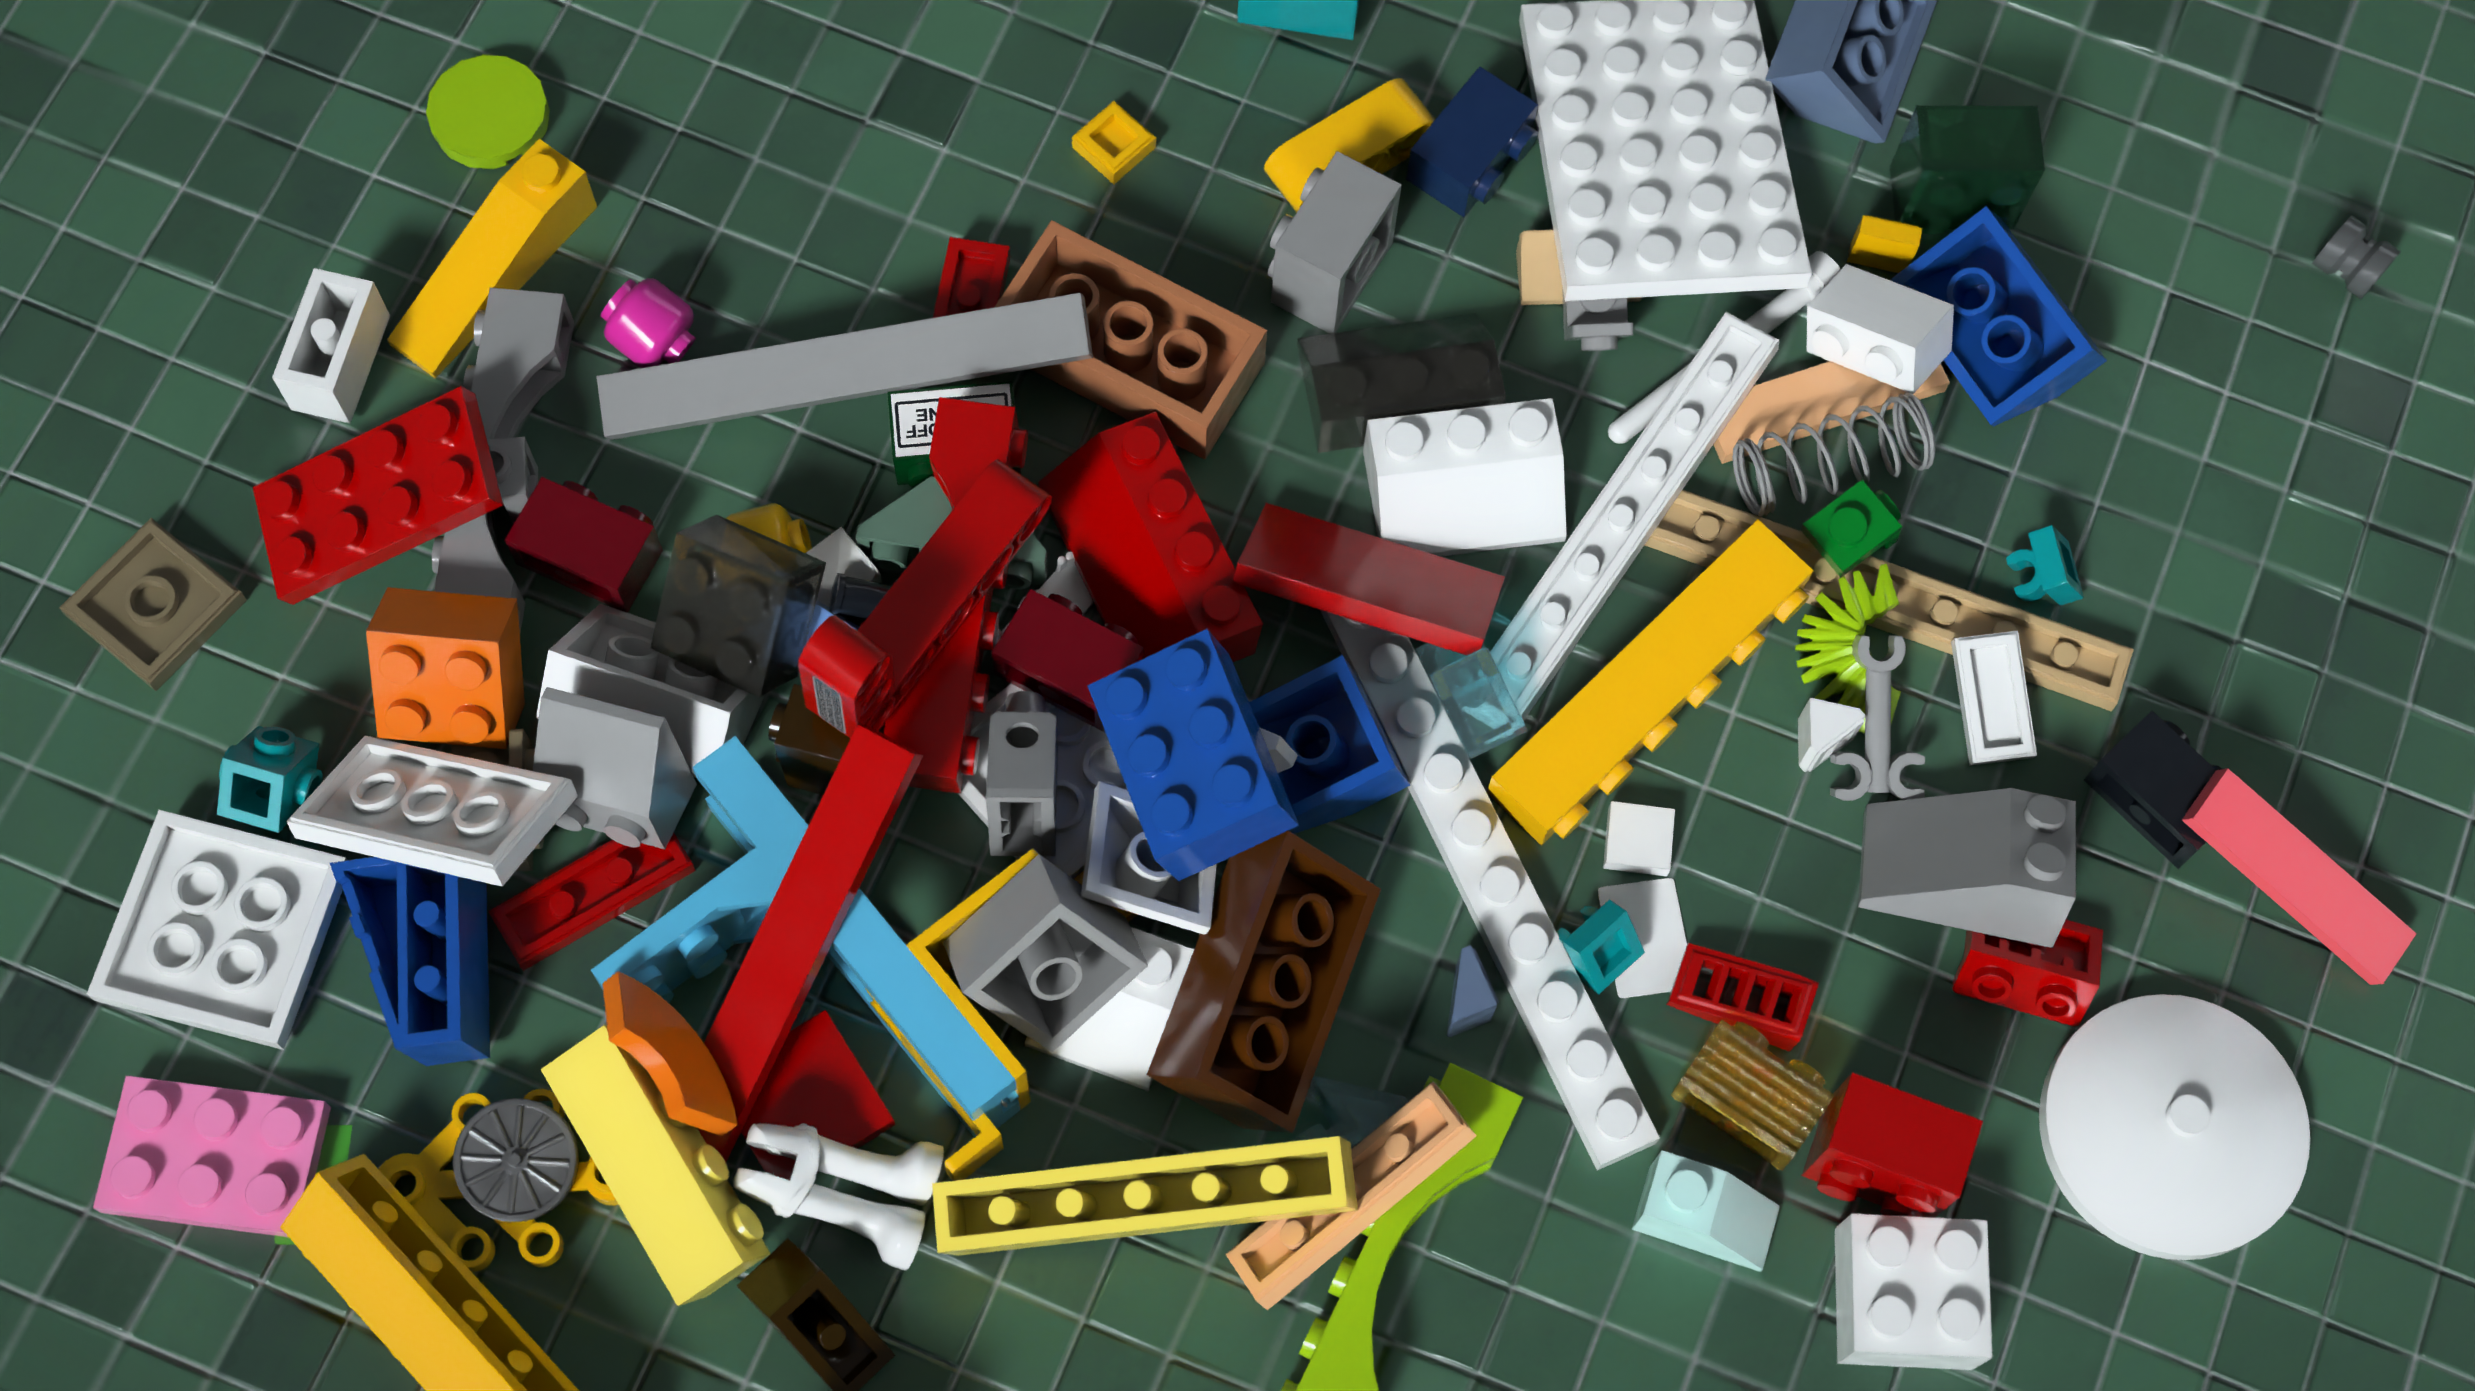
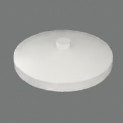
[2039,994,2310,1260]

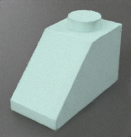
[1632,1150,1780,1272]

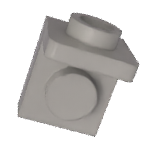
[1562,287,1634,351]
[487,437,538,525]

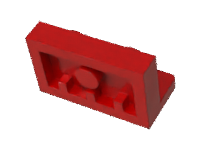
[1952,919,2103,1026]

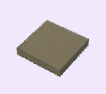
[59,518,247,691]

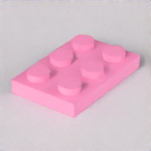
[93,1076,331,1237]

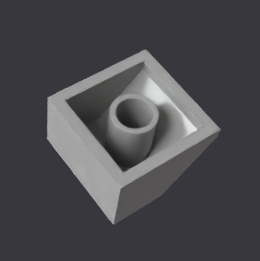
[533,687,697,849]

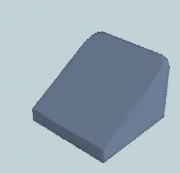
[1447,945,1499,1037]

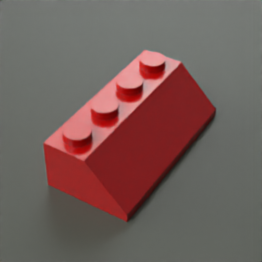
[1038,412,1263,662]

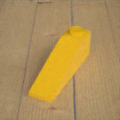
[387,139,597,379]

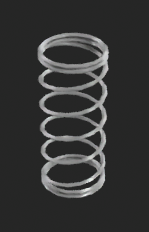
[1733,392,1936,517]

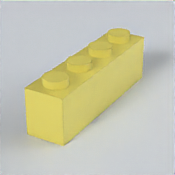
[541,1025,771,1306]

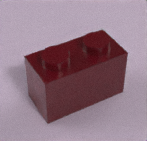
[505,477,663,613]
[992,589,1144,733]

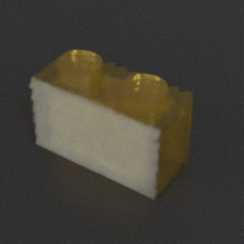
[1671,1019,1834,1171]

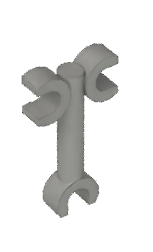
[1830,635,1925,801]

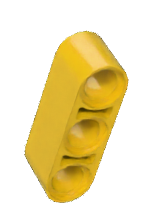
[1264,78,1435,213]

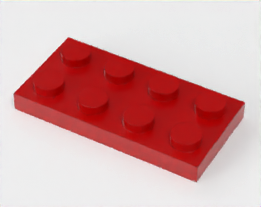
[253,386,503,605]

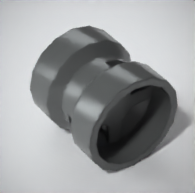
[2312,215,2401,300]

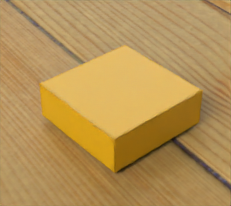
[1072,101,1156,184]
[1847,215,1922,273]

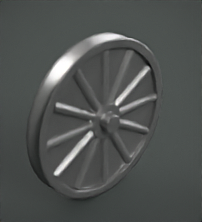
[453,1098,579,1222]

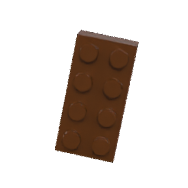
[1147,831,1381,1133]

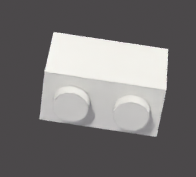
[1807,264,1954,394]
[272,268,390,423]

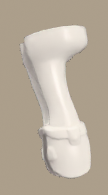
[733,1123,944,1270]

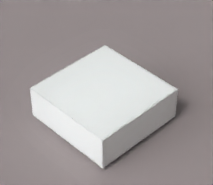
[1603,801,1675,877]

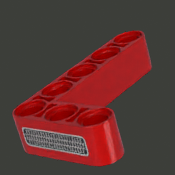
[798,459,1052,739]

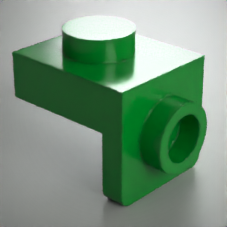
[1801,479,1902,578]

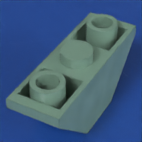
[856,476,1048,589]

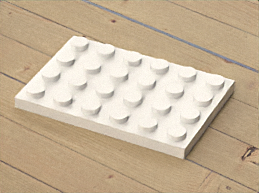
[1519,0,1812,301]

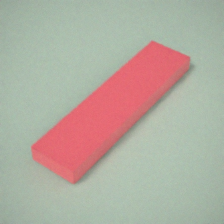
[2182,768,2417,985]

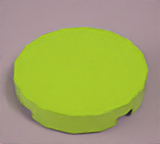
[426,55,550,169]

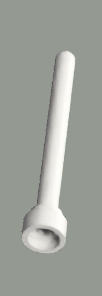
[1608,251,1841,444]

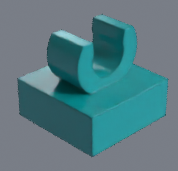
[2006,525,2084,606]
[1557,900,1645,994]

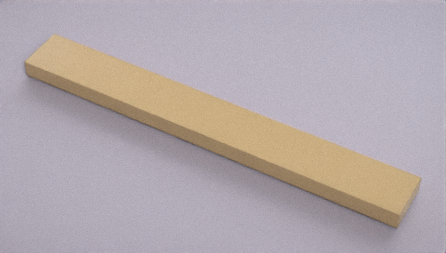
[1644,490,2134,711]

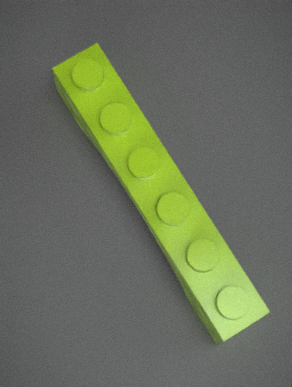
[1281,1062,1523,1391]

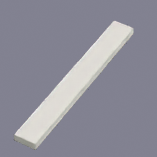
[1457,312,1779,739]

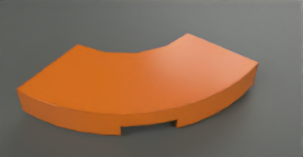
[603,971,738,1136]

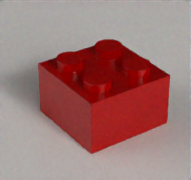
[1802,1072,1983,1218]

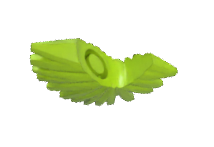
[1795,564,1901,734]

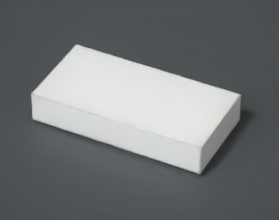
[1951,631,2037,766]

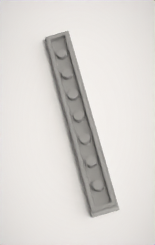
[596,293,1093,440]

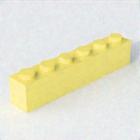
[932,1136,1358,1256]

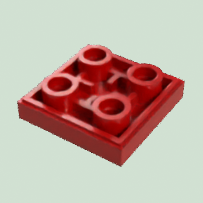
[741,1010,896,1180]

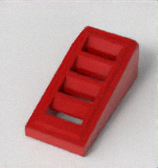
[1666,943,1819,1052]

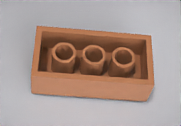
[995,220,1267,460]

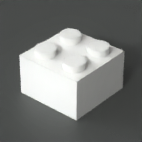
[1835,1214,1992,1370]

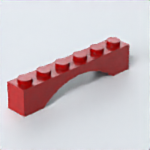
[884,397,1028,794]

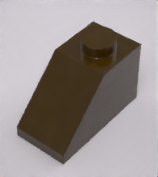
[737,1238,895,1391]

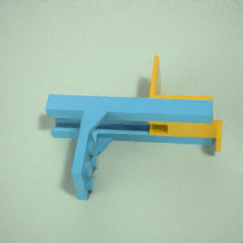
[591,736,1038,1181]

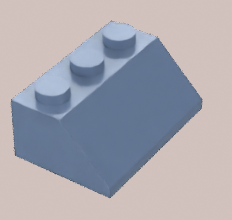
[1765,0,1937,144]

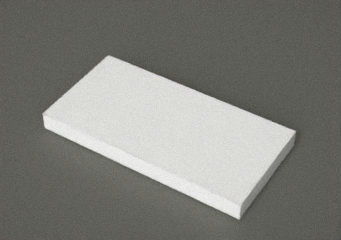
[286,735,578,887]

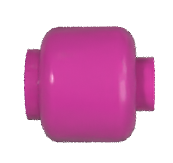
[601,278,696,368]

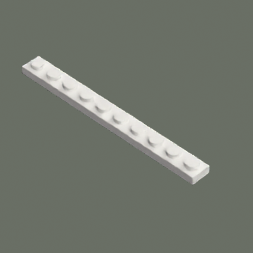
[1320,610,1660,1171]

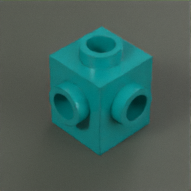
[217,726,323,833]

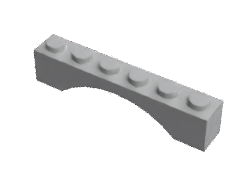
[432,287,574,633]

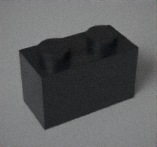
[2084,711,2222,869]

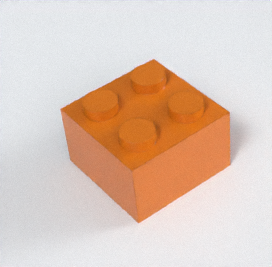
[366,587,525,749]

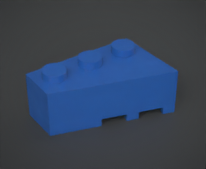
[330,857,490,1066]

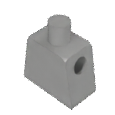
[986,691,1058,856]

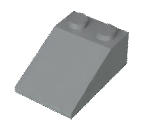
[1858,788,2076,948]

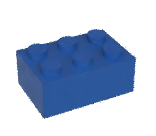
[1087,629,1299,881]

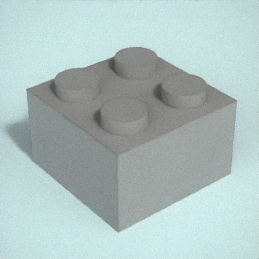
[1267,151,1402,336]
[943,854,1148,1052]

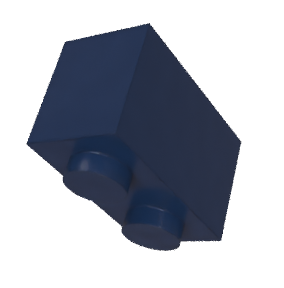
[1406,66,1538,218]

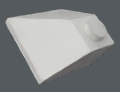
[1081,781,1217,935]
[1025,928,1194,1091]

